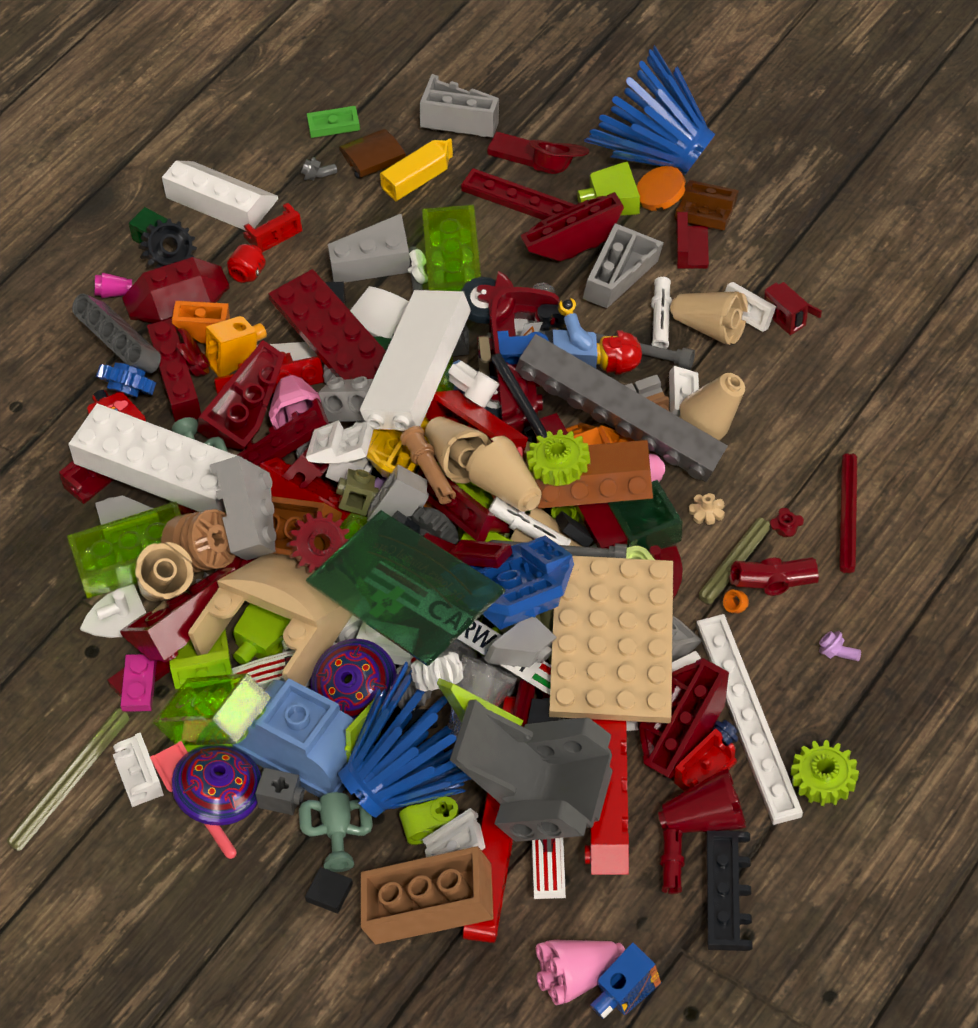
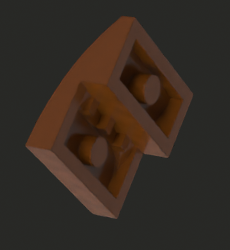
[339,129,406,177]
[675,180,739,231]

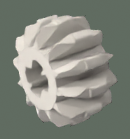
[411,652,464,692]

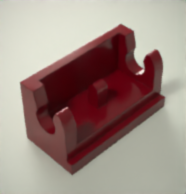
[283,446,330,488]
[59,461,114,504]

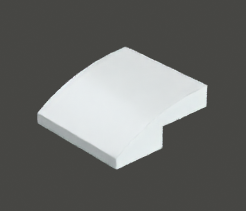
[350,286,409,338]
[306,420,374,463]

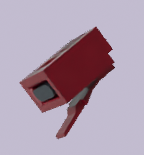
[764,282,822,336]

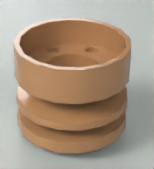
[161,509,236,573]

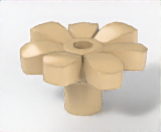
[689,493,725,525]

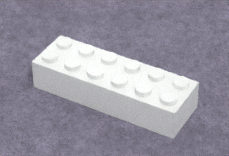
[69,403,237,512]

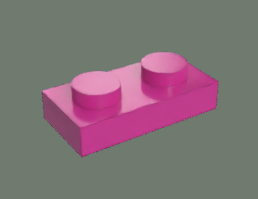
[121,654,157,712]

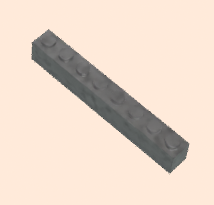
[515,334,728,482]

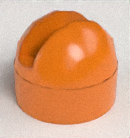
[723,590,749,613]

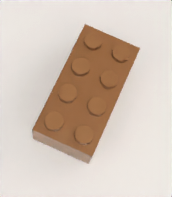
[361,846,493,945]

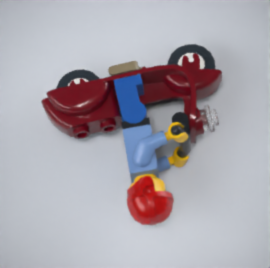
[461,270,642,433]

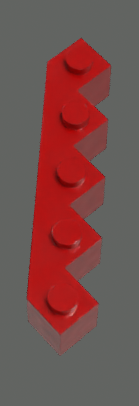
[585,719,629,875]

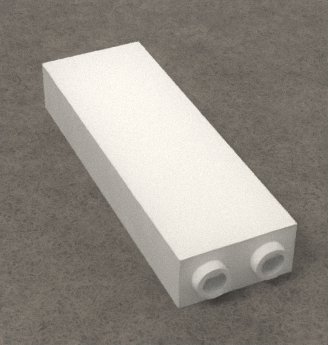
[360,290,471,431]

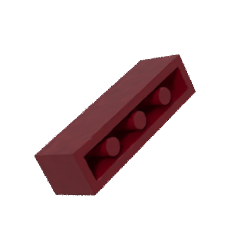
[147,319,201,422]

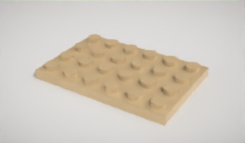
[549,556,673,723]

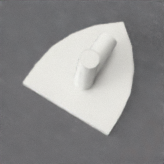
[80,583,146,638]

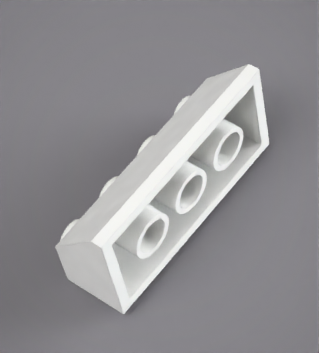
[162,161,278,231]

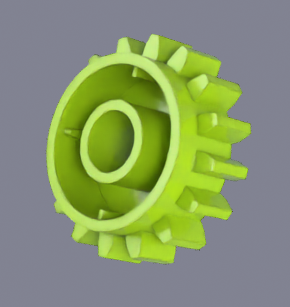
[526,430,590,486]
[791,740,859,806]

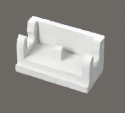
[113,733,164,807]

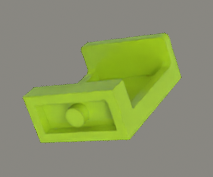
[169,628,233,689]

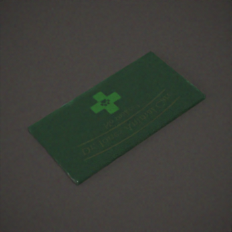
[306,510,506,666]

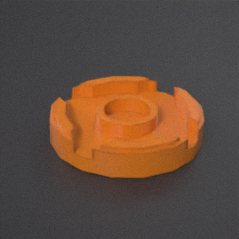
[637,166,686,211]

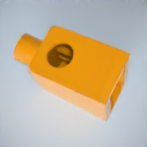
[206,316,267,377]

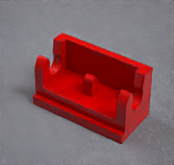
[243,203,302,253]
[674,728,737,791]

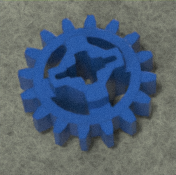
[96,362,156,397]

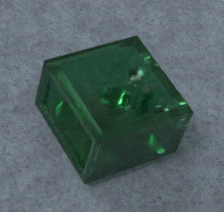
[607,480,683,553]

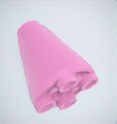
[536,940,625,1005]

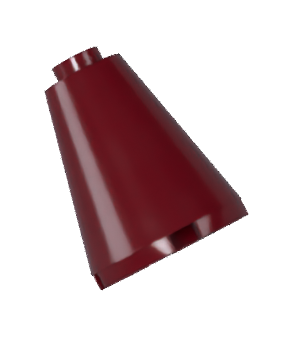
[658,768,746,834]

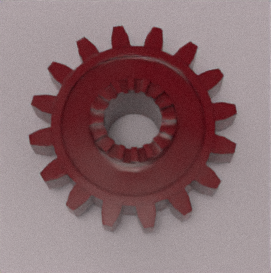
[287,511,352,576]

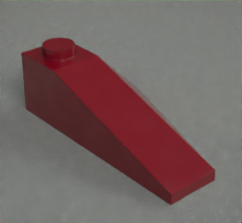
[197,340,285,450]

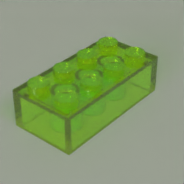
[422,205,481,291]
[67,502,181,599]
[153,673,272,746]

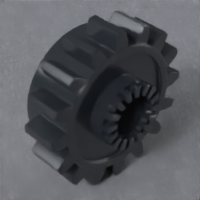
[138,218,197,269]

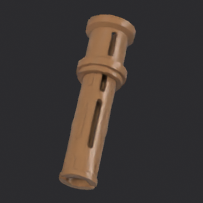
[400,426,456,504]

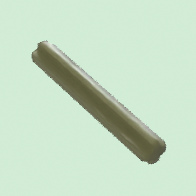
[699,517,770,605]

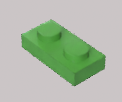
[307,106,360,138]

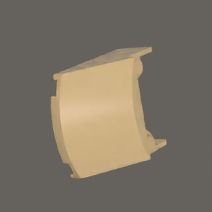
[188,554,362,686]

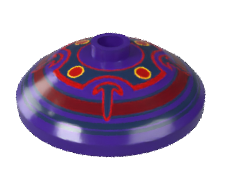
[311,639,398,720]
[172,744,261,826]

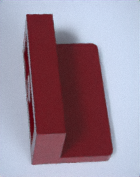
[676,212,709,269]

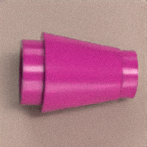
[95,273,132,299]

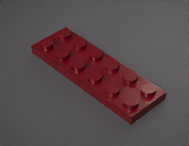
[268,269,386,380]

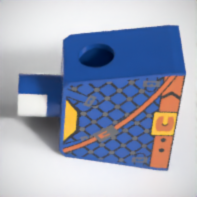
[590,943,662,1019]

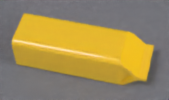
[380,138,453,201]

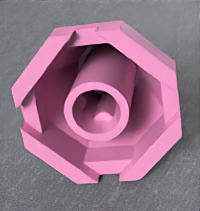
[269,375,321,429]

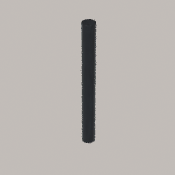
[491,353,547,438]

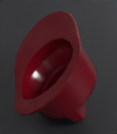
[529,140,590,174]

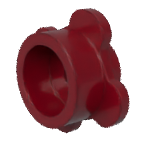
[770,508,804,537]

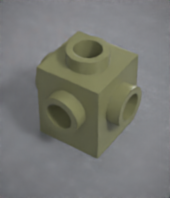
[336,469,379,516]

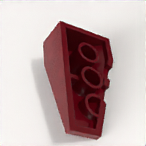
[120,568,236,662]

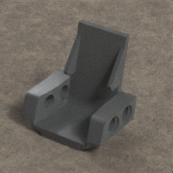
[450,699,613,842]

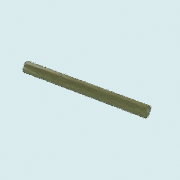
[7,708,129,851]

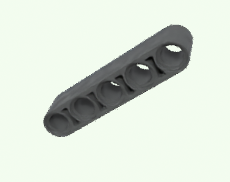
[72,293,161,373]

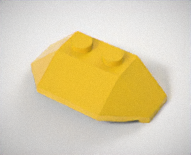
[366,415,430,479]

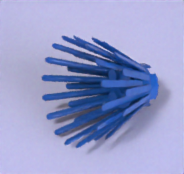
[584,45,715,175]
[338,661,471,818]

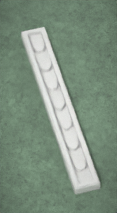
[696,614,803,825]

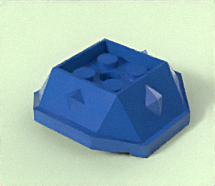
[441,535,574,629]

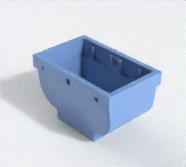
[232,678,374,798]

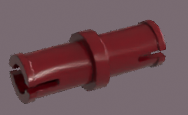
[660,829,685,894]

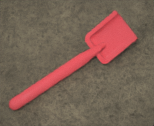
[150,741,237,859]

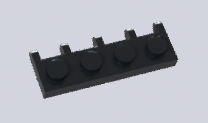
[707,831,753,951]

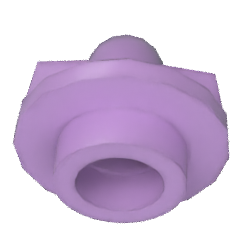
[819,631,861,661]

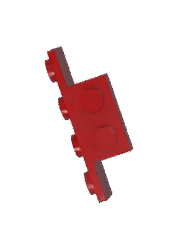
[214,352,324,394]

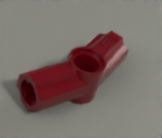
[729,557,819,596]

